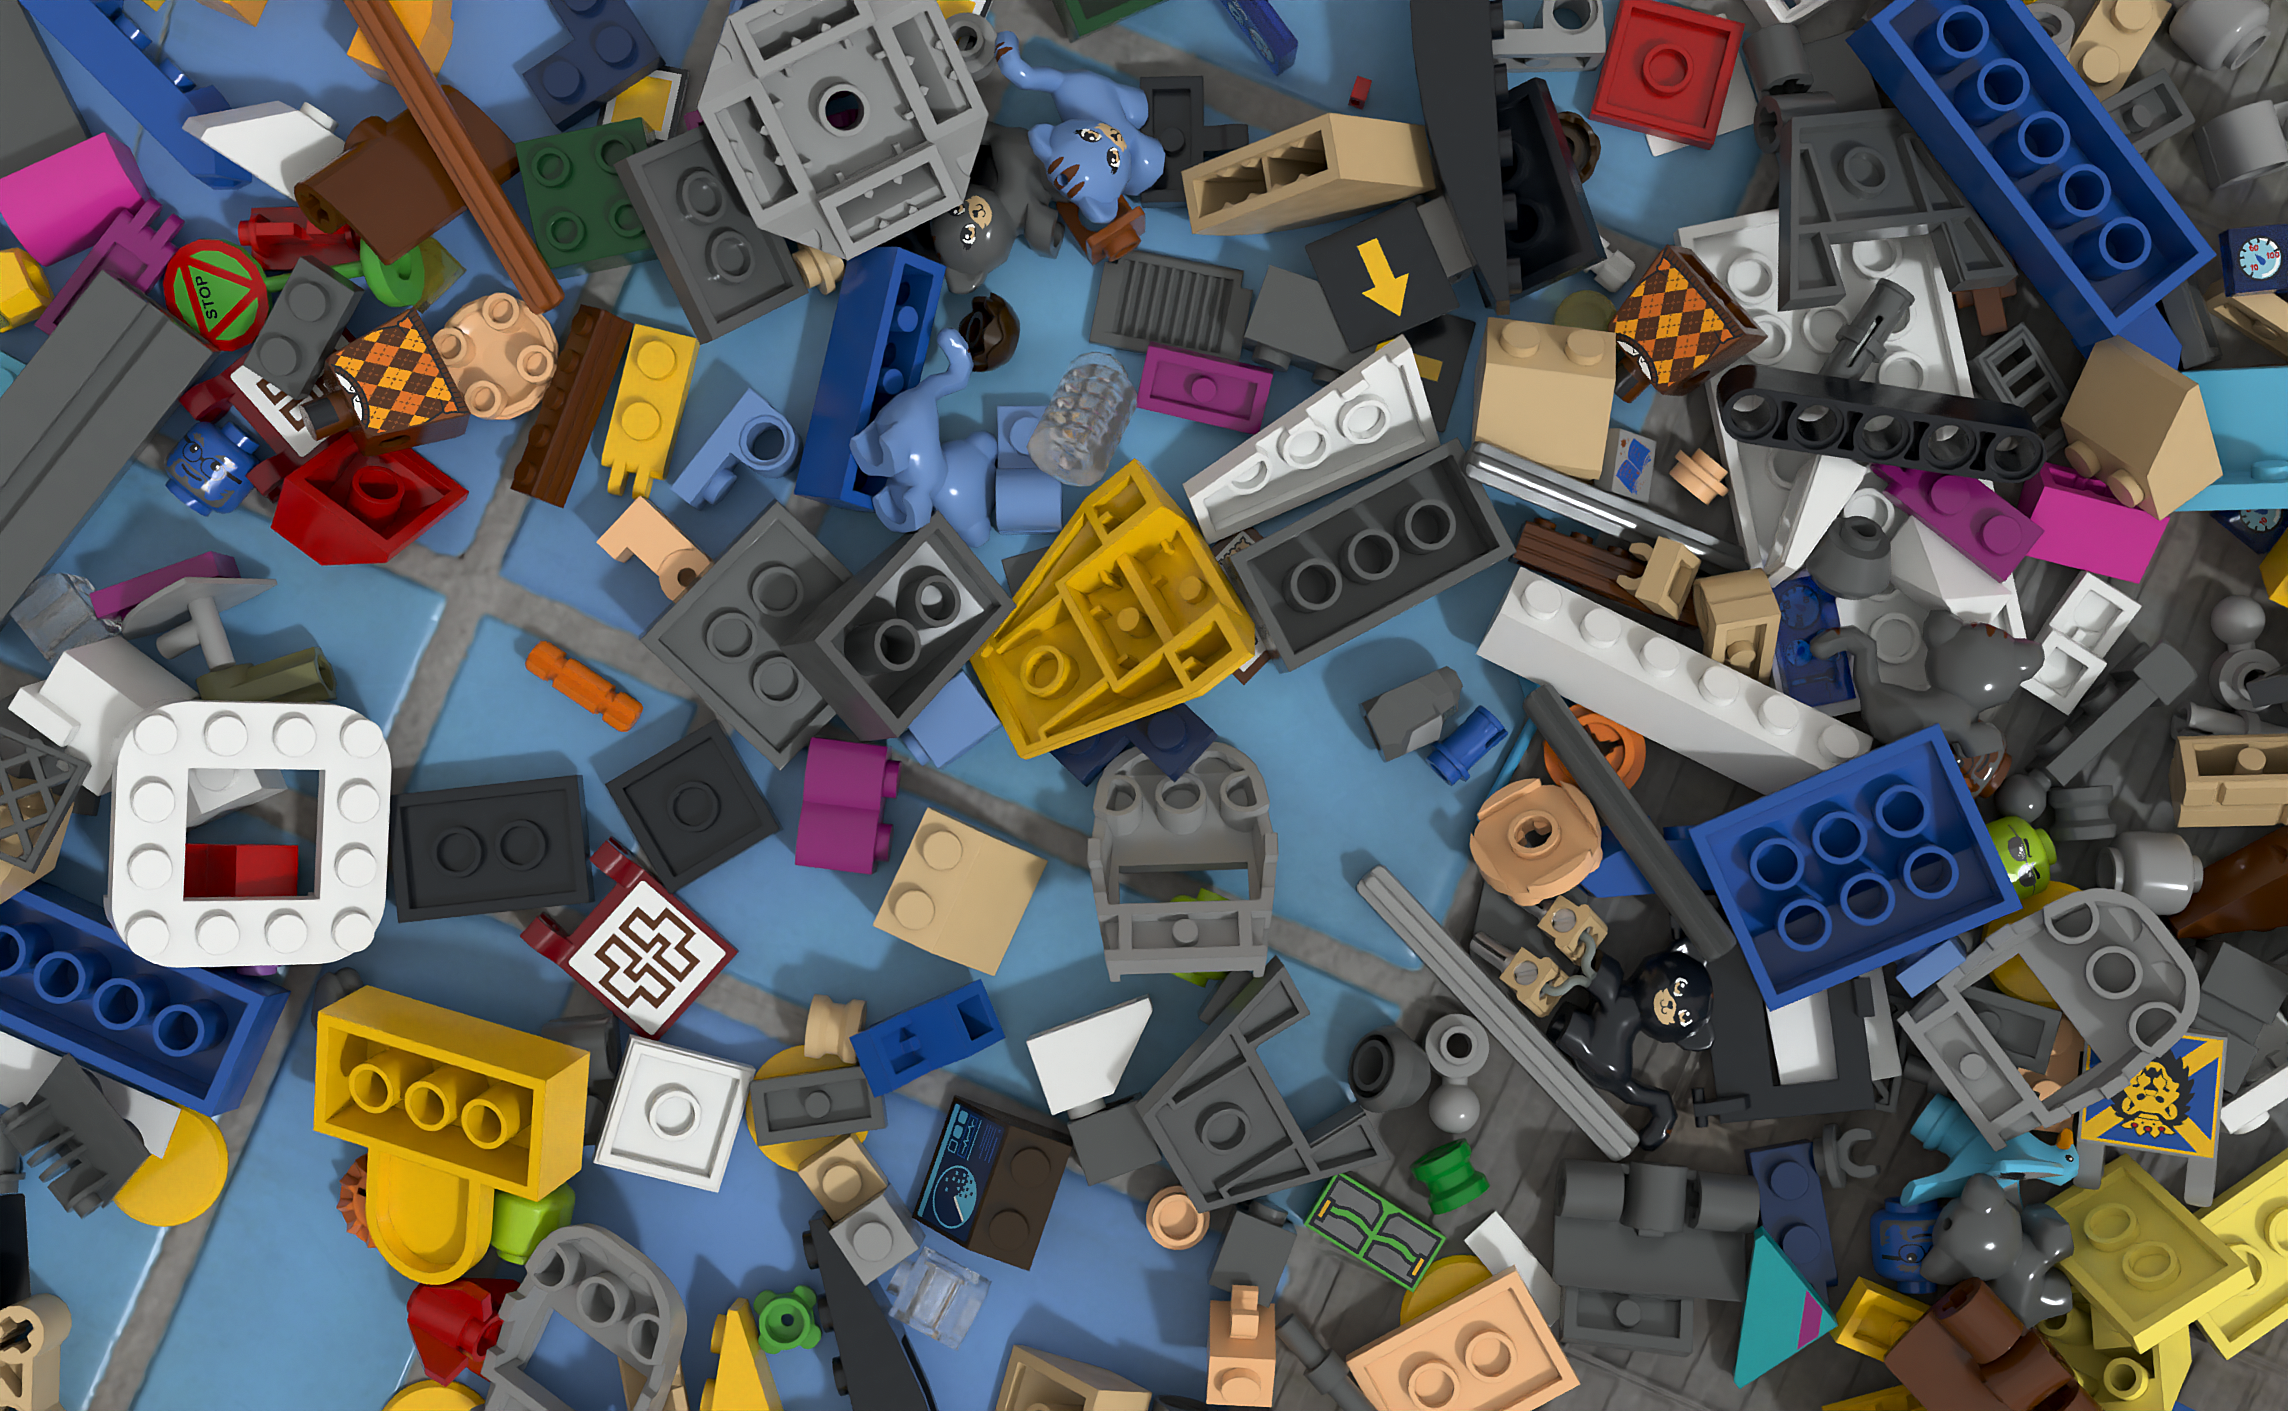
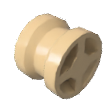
[804,994,867,1064]

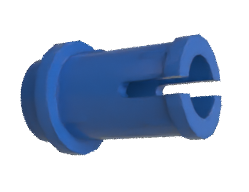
[1426,705,1508,786]

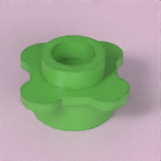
[753,1285,822,1354]

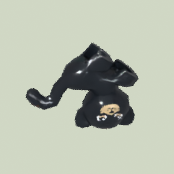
[1546,935,1716,1152]

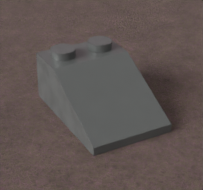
[779,510,1017,741]

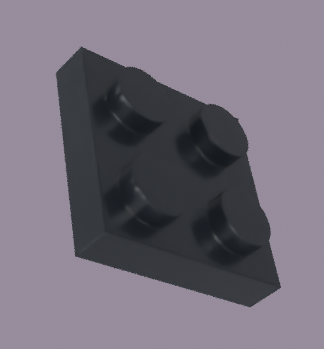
[605,719,783,895]

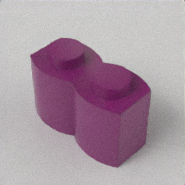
[795,737,902,875]

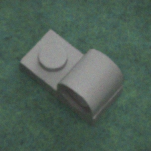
[1492,0,1606,73]
[2192,100,2288,191]

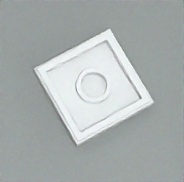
[592,1034,756,1193]

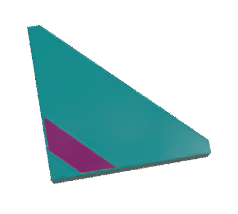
[1732,1226,1838,1389]

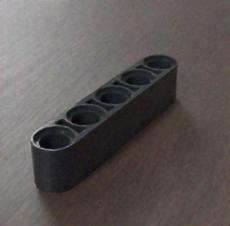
[1716,364,2047,483]

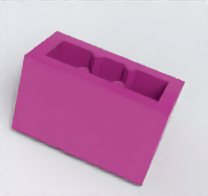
[0,132,160,267]
[2017,462,2170,584]

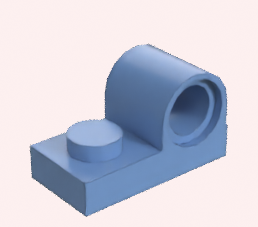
[669,388,804,511]
[996,405,1063,535]

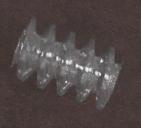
[1026,352,1138,487]

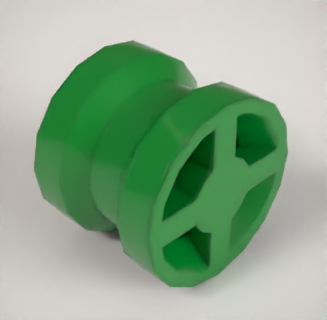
[1409,1138,1490,1215]

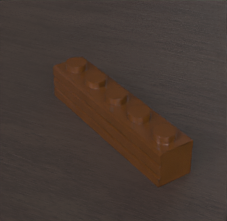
[510,304,634,508]
[1508,518,1699,630]

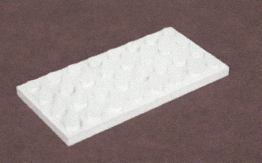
[1673,208,2027,717]

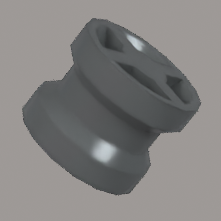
[2046,785,2117,841]

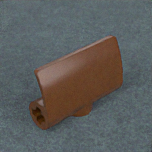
[294,84,520,265]
[1883,1277,2105,1411]

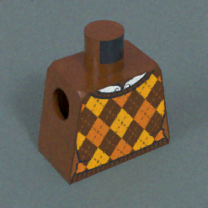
[1607,244,1768,403]
[299,307,471,457]

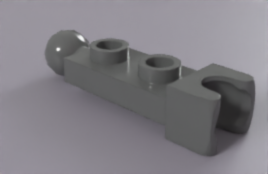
[1994,639,2198,823]

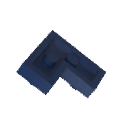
[522,0,666,133]
[1049,703,1219,787]

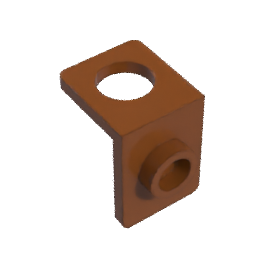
[1056,194,1145,266]

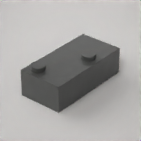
[1221,437,1517,674]

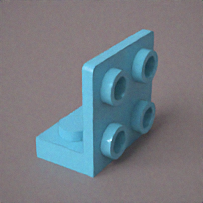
[2173,365,2288,512]

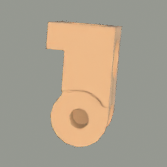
[596,495,713,601]

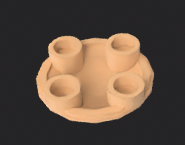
[432,293,559,420]

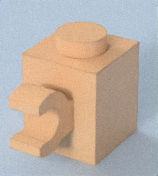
[1206,1285,1276,1407]

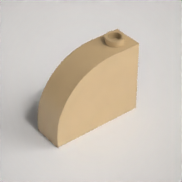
[1181,113,1436,236]

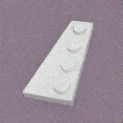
[1182,334,1441,545]

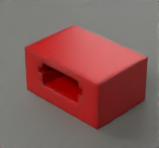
[1348,76,1372,110]

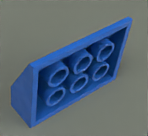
[1688,723,2023,1012]

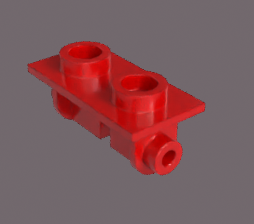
[238,207,361,271]

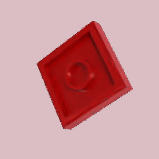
[1588,0,1745,150]

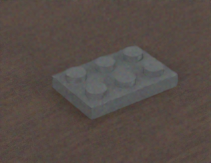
[613,124,809,345]

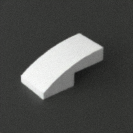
[2020,570,2142,716]

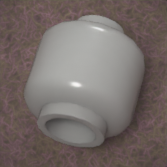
[2169,0,2271,71]
[2096,831,2203,915]

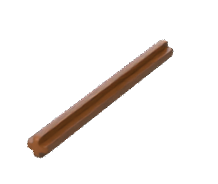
[343,0,565,315]

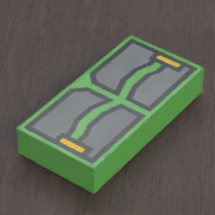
[1302,1173,1446,1293]

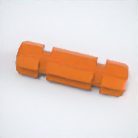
[525,641,643,732]

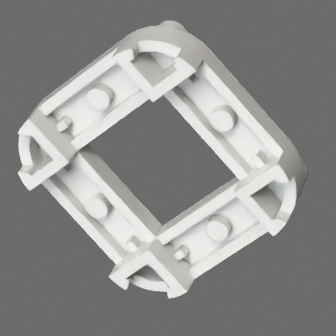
[103,698,391,968]

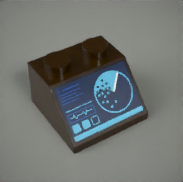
[912,1095,1073,1271]

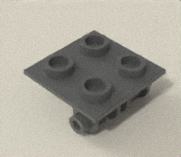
[0,1053,151,1219]

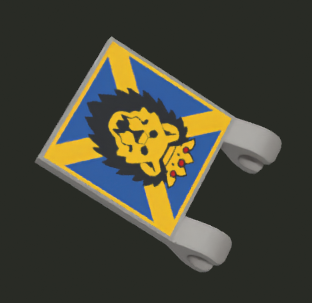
[2073,1028,2228,1207]

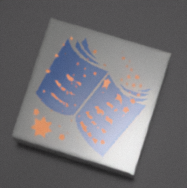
[1593,428,1657,504]

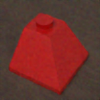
[271,432,469,566]

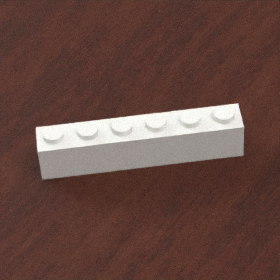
[1476,566,1874,795]

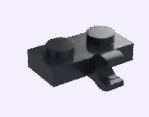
[1140,76,1249,208]

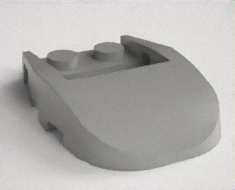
[1087,742,1279,982]
[1897,888,2200,1152]
[470,1223,687,1411]

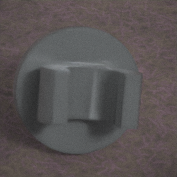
[1813,1123,1881,1189]

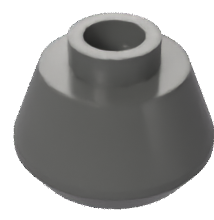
[1804,516,1891,600]
[1348,1025,1431,1113]

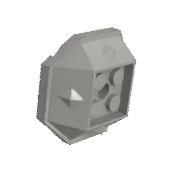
[696,0,989,261]

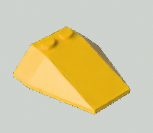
[969,458,1255,760]

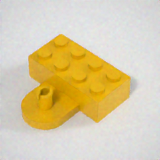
[313,985,590,1285]

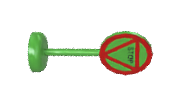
[163,238,425,351]

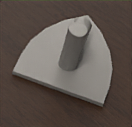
[121,577,278,672]

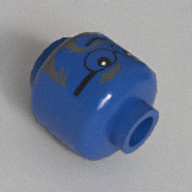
[164,420,261,517]
[1869,1196,1943,1294]

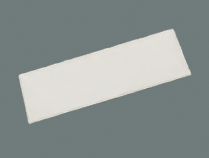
[1464,1211,1561,1327]

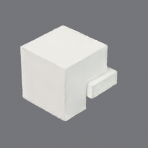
[8,636,201,796]

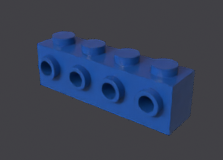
[794,247,946,513]

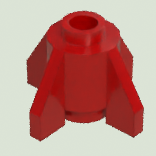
[407,1277,520,1387]

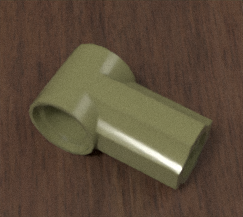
[195,647,337,703]

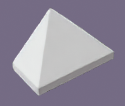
[1890,515,2013,624]

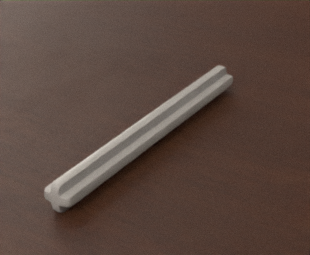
[1356,864,1640,1162]

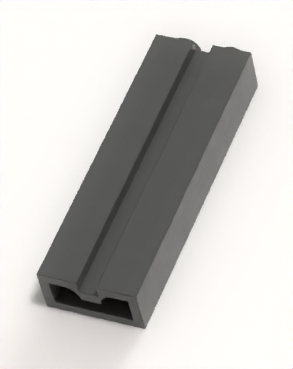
[0,270,222,632]

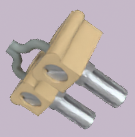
[1470,895,1608,1018]

